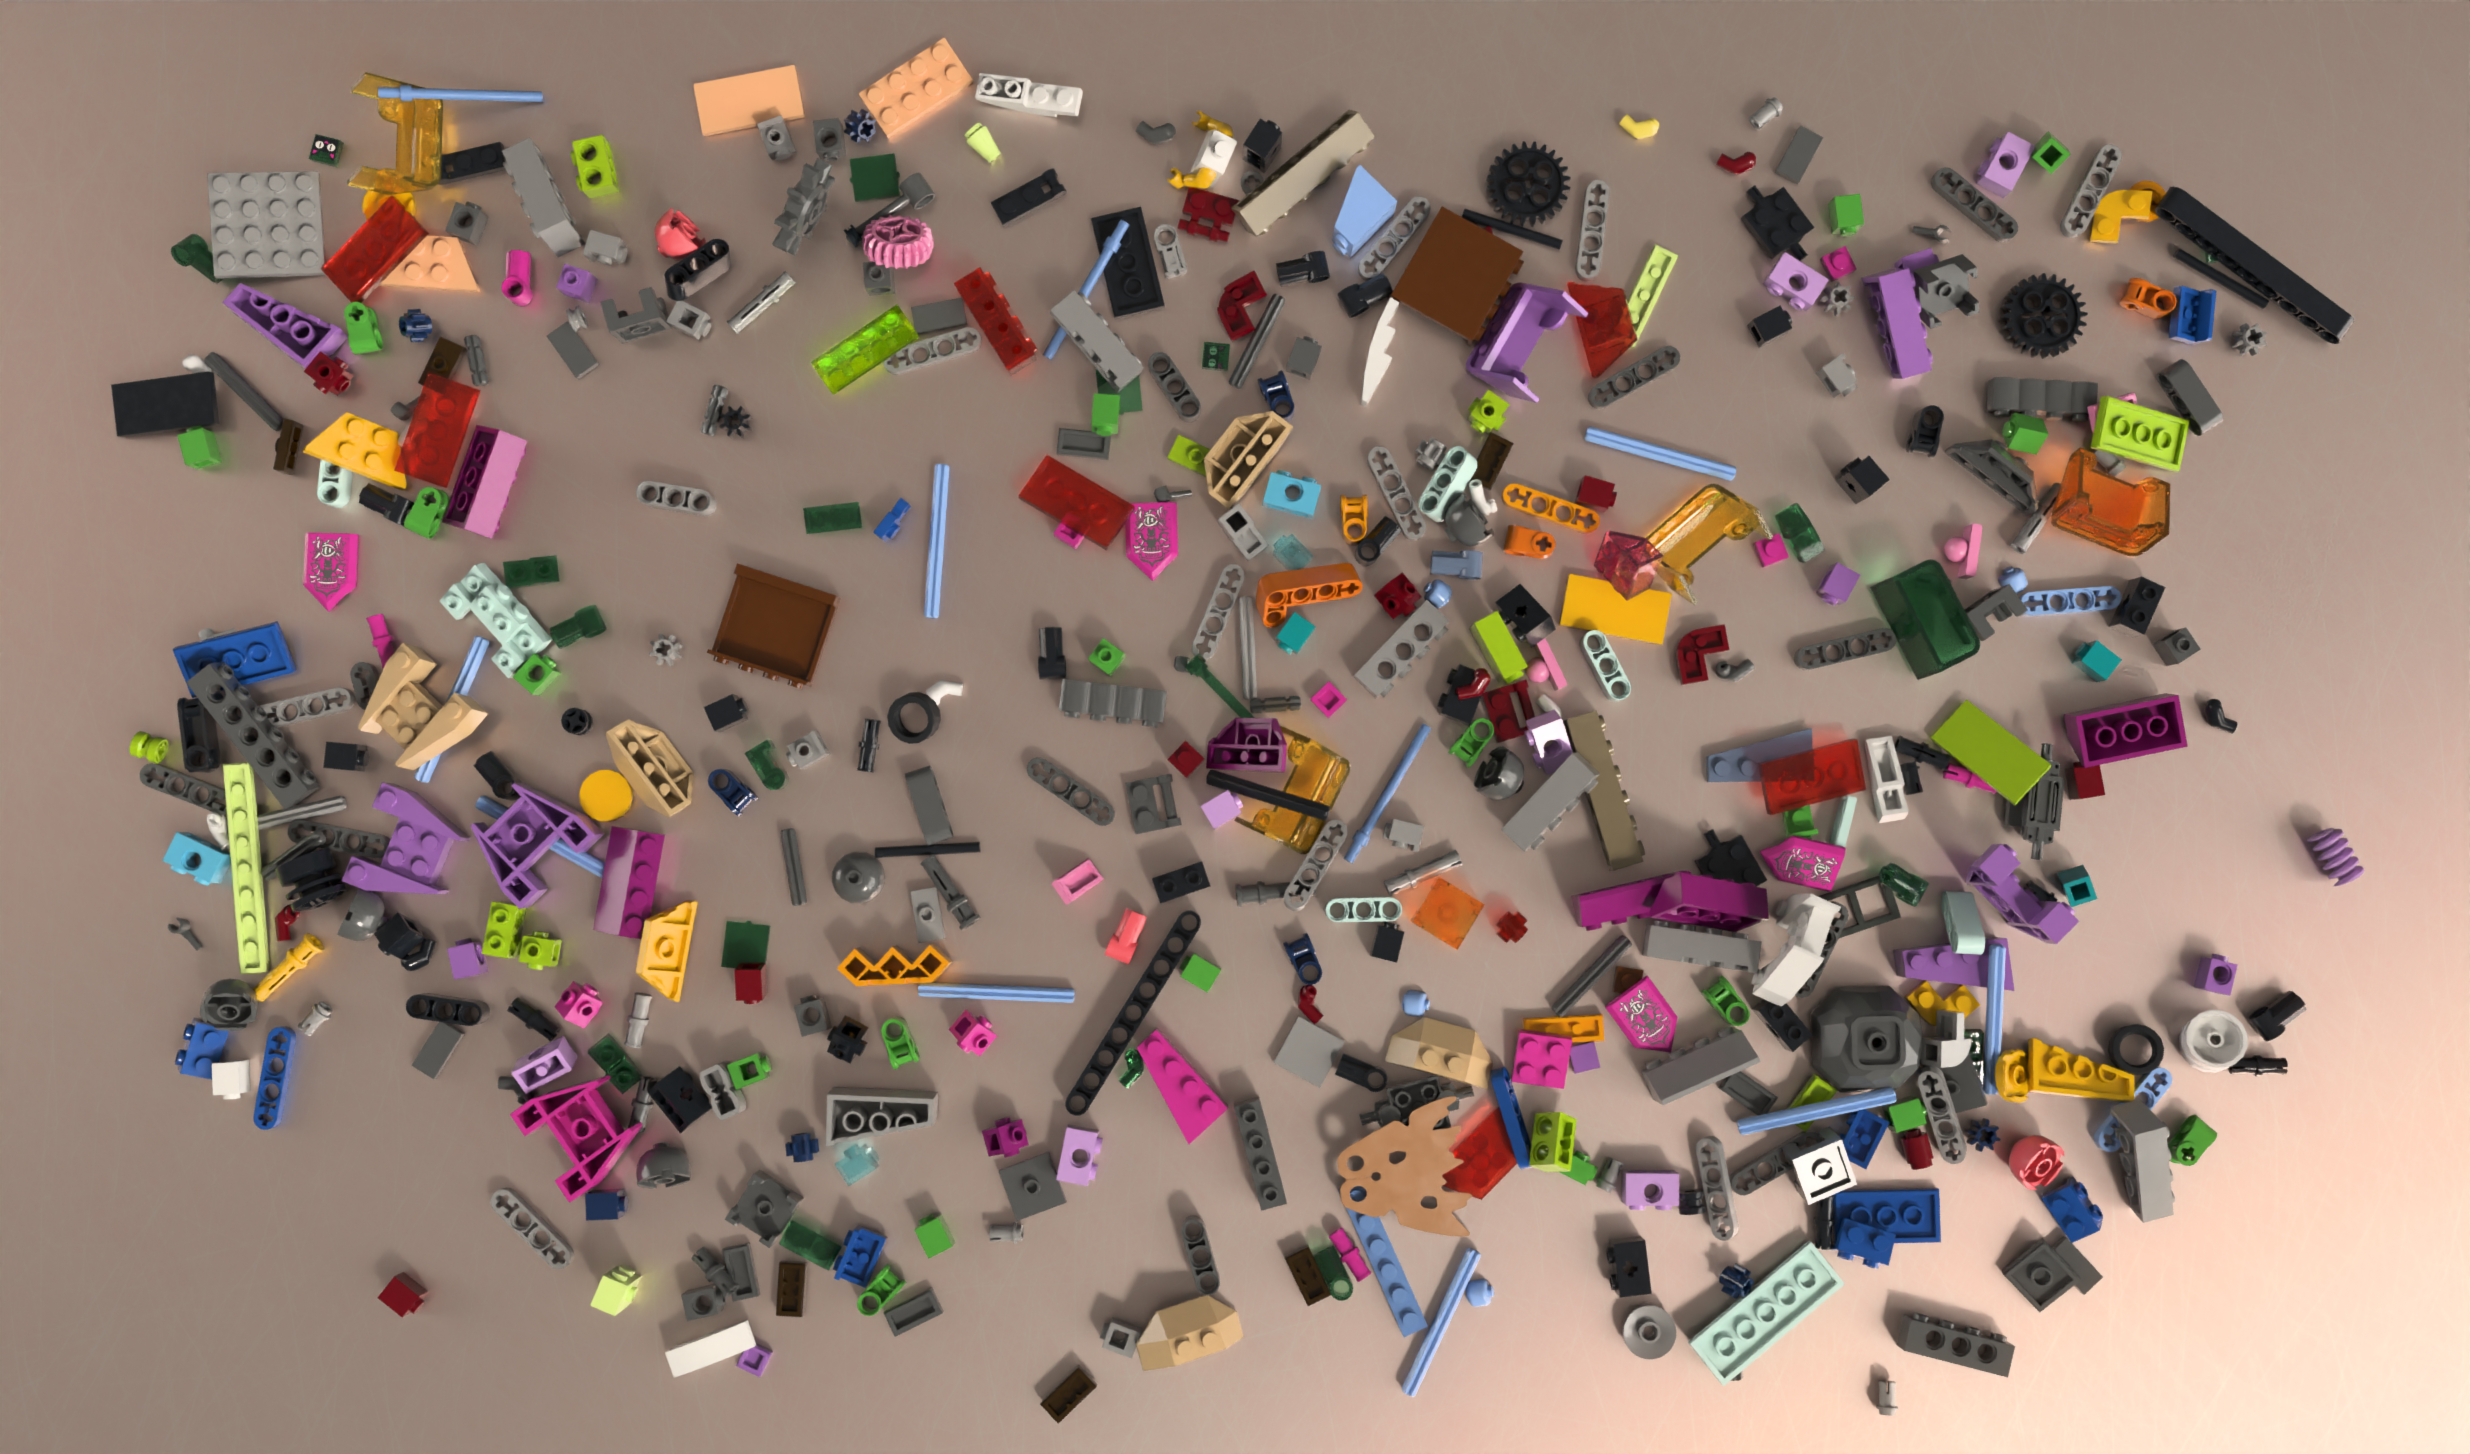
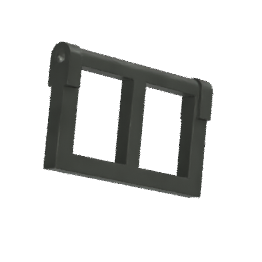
[1818,873,1901,942]

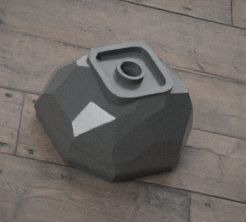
[1811,986,1923,1093]

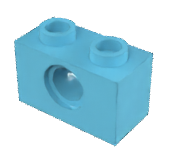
[1263,470,1321,519]
[162,832,231,886]

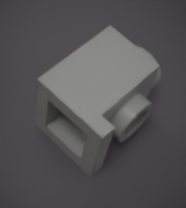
[757,115,796,160]
[583,230,628,265]
[666,301,711,340]
[1816,353,1857,398]
[786,730,831,769]
[1383,819,1424,852]
[1100,1318,1142,1359]

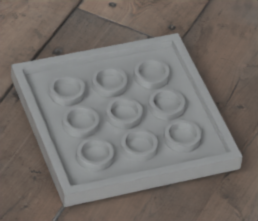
[207,171,326,279]

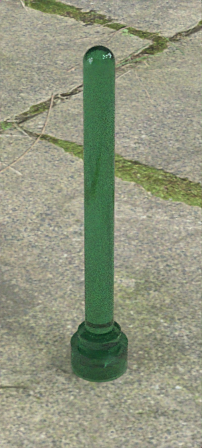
[1184,653,1255,718]

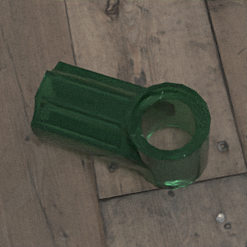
[171,234,224,284]
[549,605,607,649]
[1878,862,1929,907]
[1313,1245,1353,1301]

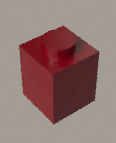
[1574,475,1617,513]
[1167,740,1205,778]
[2064,761,2105,800]
[734,963,768,1004]
[378,1272,428,1318]

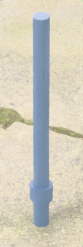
[378,85,543,102]
[1043,220,1129,360]
[1343,724,1431,864]

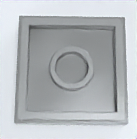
[1273,1016,1345,1088]

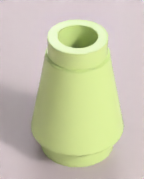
[964,122,1001,163]

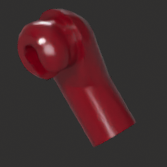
[1716,152,1756,175]
[1456,668,1491,700]
[275,904,300,942]
[1298,985,1324,1025]

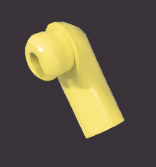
[1619,114,1659,139]

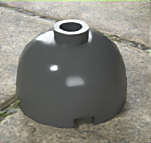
[1445,493,1494,546]
[1474,746,1524,800]
[832,852,885,904]
[337,888,388,941]
[200,979,258,1031]
[636,1143,691,1189]

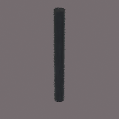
[1462,209,1563,250]
[2173,248,2269,309]
[875,842,981,858]

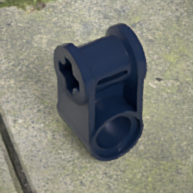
[1257,370,1294,422]
[708,769,758,817]
[1283,933,1322,985]

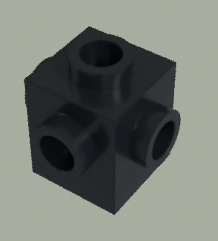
[827,1015,869,1064]

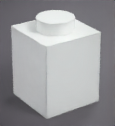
[212,1060,251,1100]

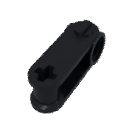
[177,698,221,773]

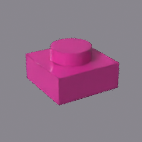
[1820,246,1857,282]
[1054,513,1090,550]
[1753,533,1789,568]
[1310,682,1347,718]

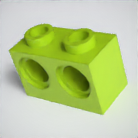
[571,135,620,198]
[482,901,527,958]
[1529,1112,1577,1172]

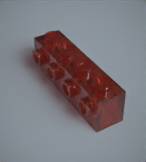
[954,267,1038,376]

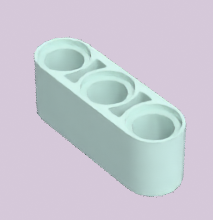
[1419,446,1477,522]
[317,459,353,508]
[1579,630,1631,702]
[1941,891,1985,955]
[1325,897,1402,922]

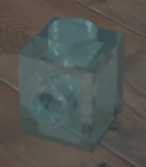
[1273,534,1314,571]
[835,1143,880,1186]

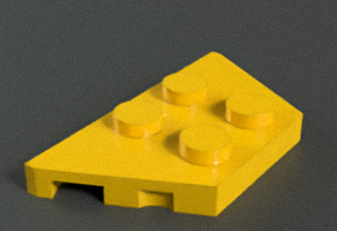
[303,412,406,491]
[635,900,697,1002]

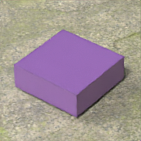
[1570,1041,1601,1074]
[736,1343,773,1377]

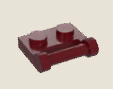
[1482,680,1535,744]

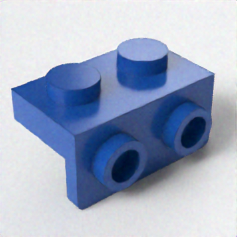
[2169,286,2216,344]
[175,1018,229,1080]
[1839,1109,1890,1169]
[2042,1176,2103,1243]
[1830,1218,1896,1269]
[833,1225,887,1288]

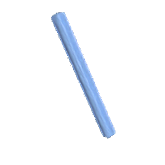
[1585,426,1736,481]
[924,464,949,618]
[414,636,489,783]
[475,796,605,878]
[1983,944,2006,1095]
[918,982,1075,1003]
[1737,1087,1896,1135]
[1402,1248,1481,1397]

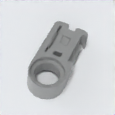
[1154,224,1187,279]

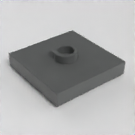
[1917,1053,1988,1113]
[999,1152,1067,1221]
[2002,1238,2081,1312]

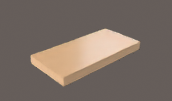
[693,65,805,137]

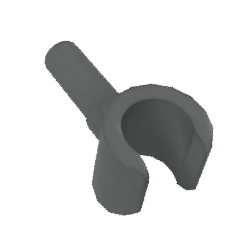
[1913,225,1952,244]
[391,393,428,421]
[1154,486,1192,503]
[1174,656,1209,680]
[168,918,202,951]

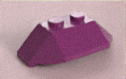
[1206,718,1287,773]

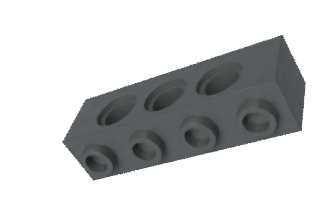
[1234,1097,1287,1211]
[1897,1312,2015,1378]

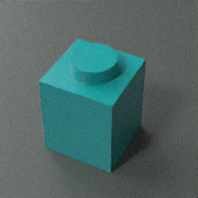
[1276,612,1316,655]
[2072,640,2122,682]
[2057,865,2097,907]

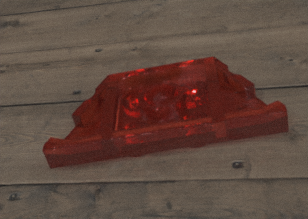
[1567,282,1638,379]
[1442,1106,1517,1200]

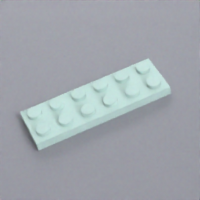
[1688,1241,1844,1386]

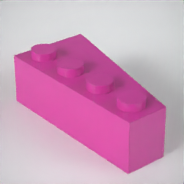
[1137,1028,1228,1144]

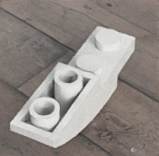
[975,73,1083,117]

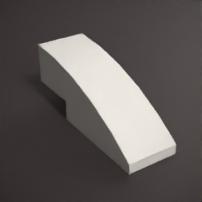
[1865,736,1909,823]
[665,1320,756,1378]

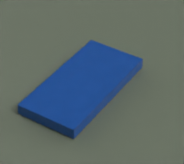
[172,621,297,698]
[1833,1188,1941,1244]

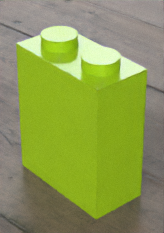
[1469,611,1528,684]

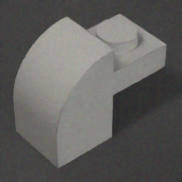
[1217,503,1269,561]
[1921,1009,1971,1068]

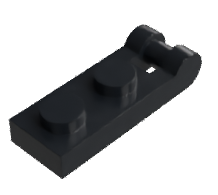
[430,142,506,185]
[991,169,1067,227]

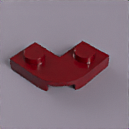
[1217,271,1267,342]
[1676,624,1729,685]

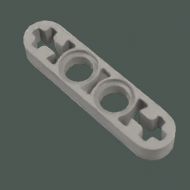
[2060,144,2122,238]
[1575,180,1610,282]
[1358,196,1431,281]
[883,327,982,375]
[1367,446,1426,541]
[1192,564,1245,661]
[259,687,355,728]
[1284,819,1347,911]
[1918,1066,1967,1164]
[1696,1136,1738,1241]
[490,1187,574,1269]

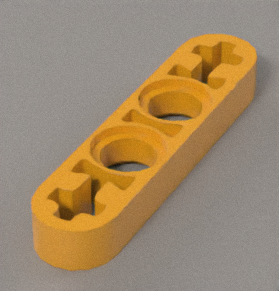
[1501,483,1600,534]

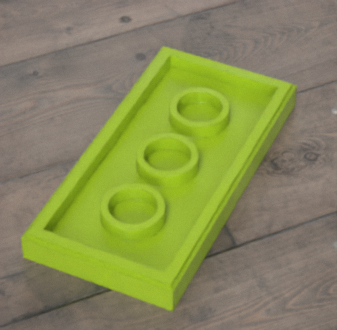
[2091,396,2189,472]
[1931,699,2051,805]

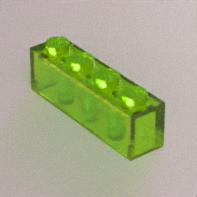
[811,304,919,395]

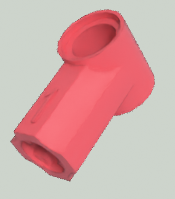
[1105,908,1147,965]

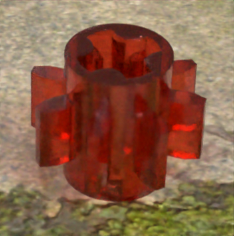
[1496,911,1528,943]

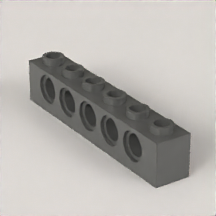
[186,661,320,809]

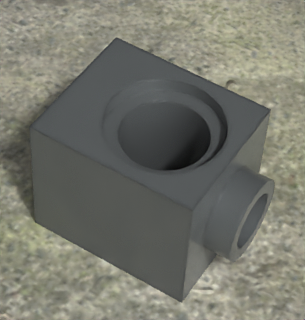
[813,118,846,161]
[445,202,489,246]
[863,262,895,296]
[1286,336,1322,380]
[2152,627,2201,666]
[794,995,832,1037]
[681,1284,726,1321]

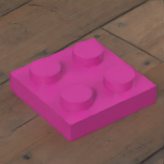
[1511,1029,1572,1089]

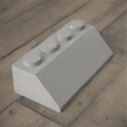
[1641,1027,1761,1105]

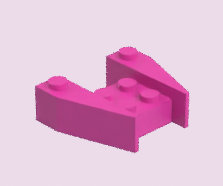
[510,1075,643,1203]

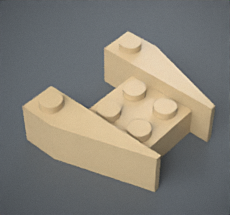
[358,643,488,770]

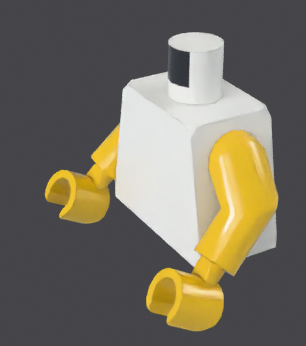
[1167,111,1237,189]

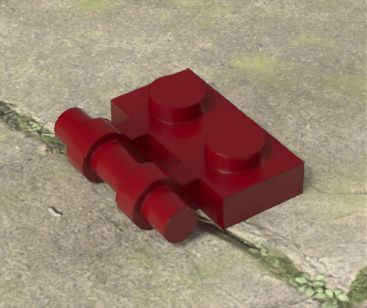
[1178,187,1239,242]

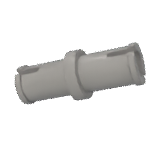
[624,992,652,1048]

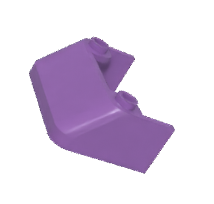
[1466,282,1588,403]

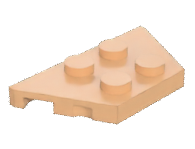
[377,234,480,293]

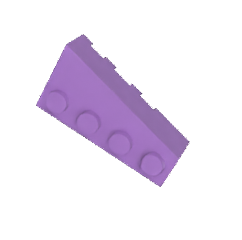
[1861,268,1933,379]
[222,283,348,369]
[1893,937,2014,991]

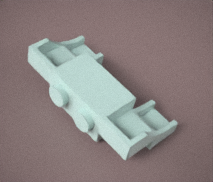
[440,563,553,678]

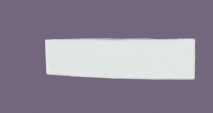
[1361,297,1399,407]

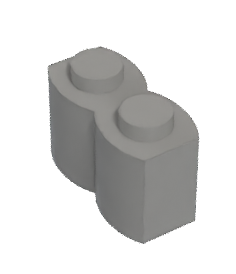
[700,1062,746,1121]

